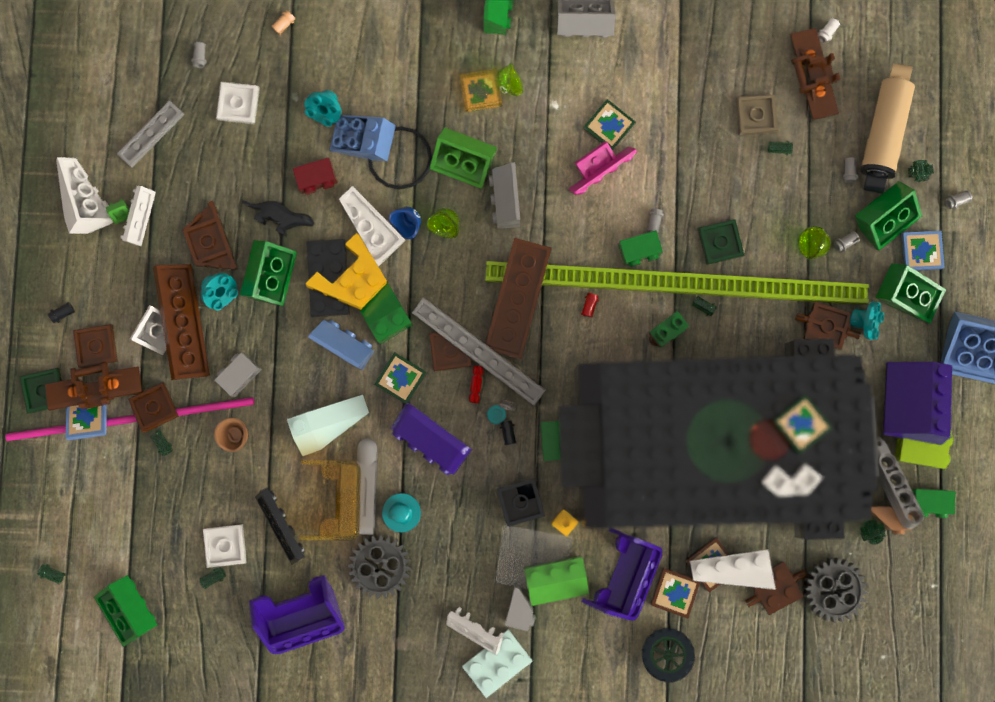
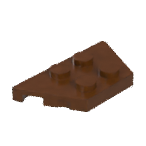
[183,201,238,270]

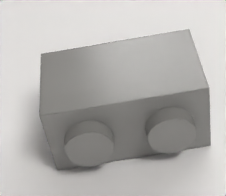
[214,352,262,397]

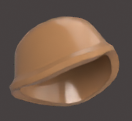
[214,418,248,452]

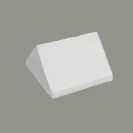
[130,305,166,355]

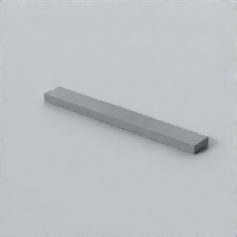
[412,297,546,405]

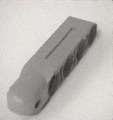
[877,437,924,529]
[354,438,378,535]

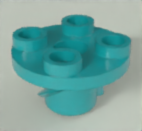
[304,90,342,127]
[201,273,239,311]
[850,301,884,340]
[382,493,421,532]

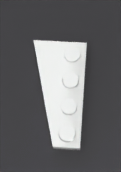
[339,186,406,267]

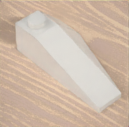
[56,157,113,234]

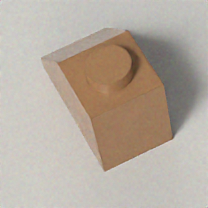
[871,506,912,534]

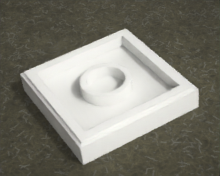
[216,82,259,124]
[203,524,247,568]

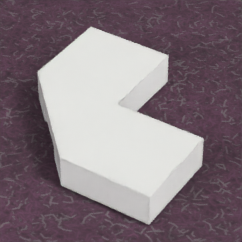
[761,464,821,496]

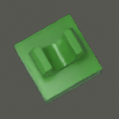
[106,199,130,224]

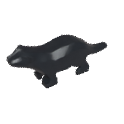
[242,200,315,237]

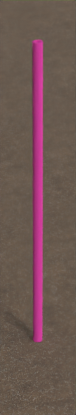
[5,397,254,441]

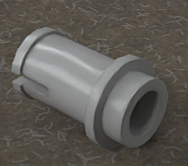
[191,42,207,68]
[843,158,858,183]
[945,190,972,210]
[647,208,664,233]
[833,231,860,252]

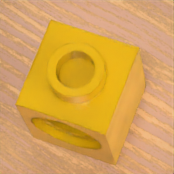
[551,508,579,537]

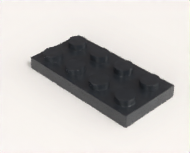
[307,239,350,317]
[255,488,305,565]

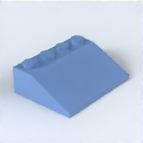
[941,311,995,384]

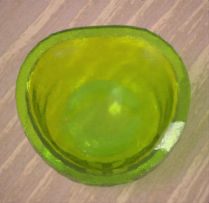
[496,63,523,96]
[427,208,460,238]
[798,226,831,259]

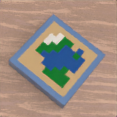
[901,231,944,271]
[65,405,107,440]

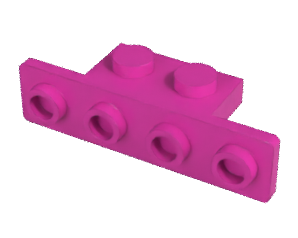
[569,141,637,195]

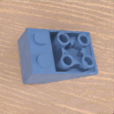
[329,115,396,161]

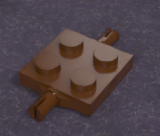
[795,302,861,350]
[745,562,807,615]

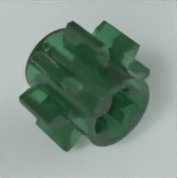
[908,160,934,182]
[860,520,886,545]

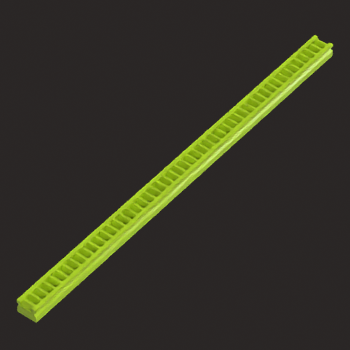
[486,261,869,305]

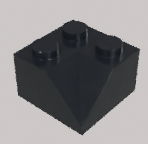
[497,478,545,527]

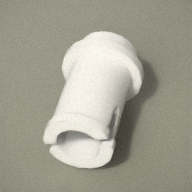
[818,18,840,43]

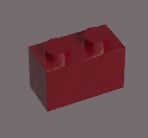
[292,157,338,195]

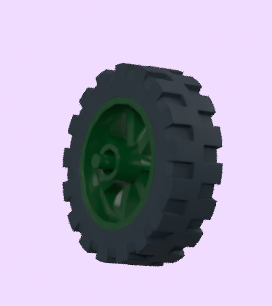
[642,628,695,683]

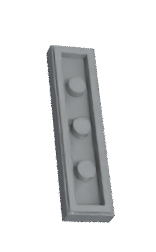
[117,100,184,168]

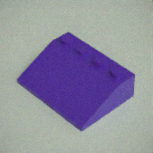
[883,362,952,445]

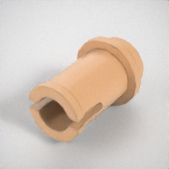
[271,11,295,35]

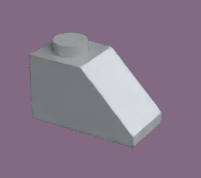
[505,583,536,631]

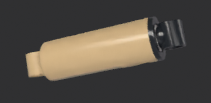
[860,63,915,194]

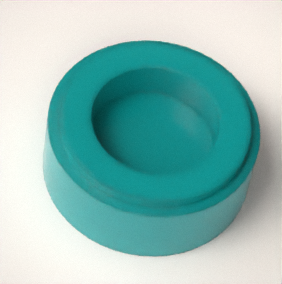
[487,405,506,424]

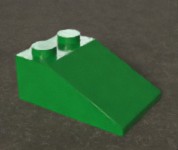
[875,263,946,324]
[359,278,413,345]

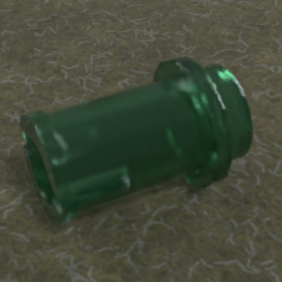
[768,141,793,156]
[691,295,717,317]
[150,431,173,456]
[37,564,65,585]
[199,567,226,589]

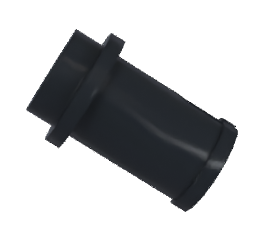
[48,302,75,323]
[499,420,517,445]

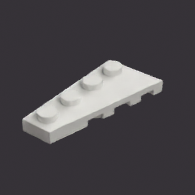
[690,550,775,589]

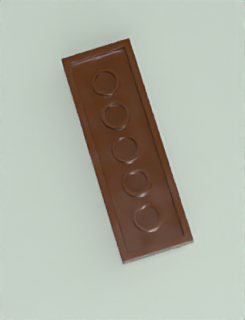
[486,238,552,359]
[153,264,210,380]

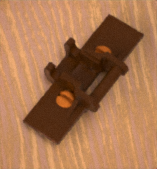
[790,28,840,120]
[45,362,142,411]

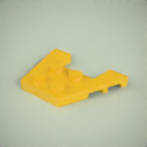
[305,233,387,310]

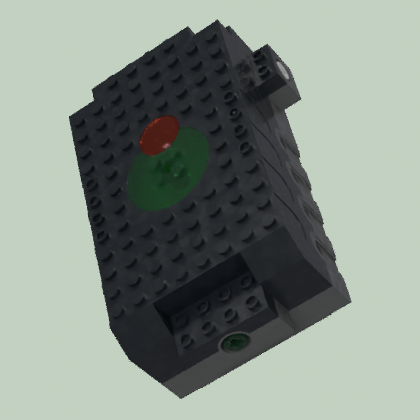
[558,339,879,540]

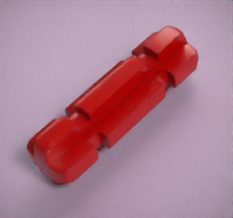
[469,366,483,403]

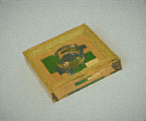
[459,68,502,112]

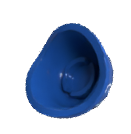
[389,206,421,239]

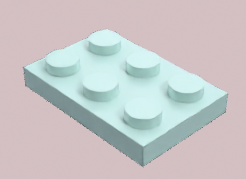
[462,629,532,698]

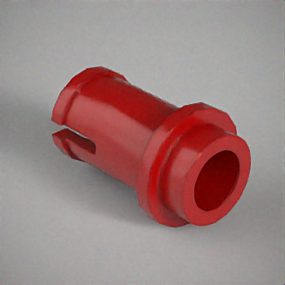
[581,293,599,318]

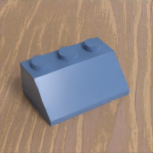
[308,319,375,371]

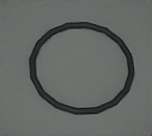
[368,126,432,190]

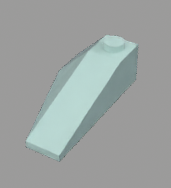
[287,395,369,456]

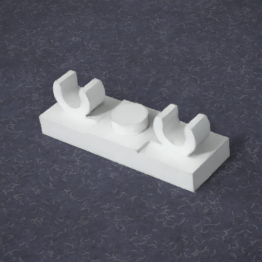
[121,186,155,246]
[447,607,503,655]

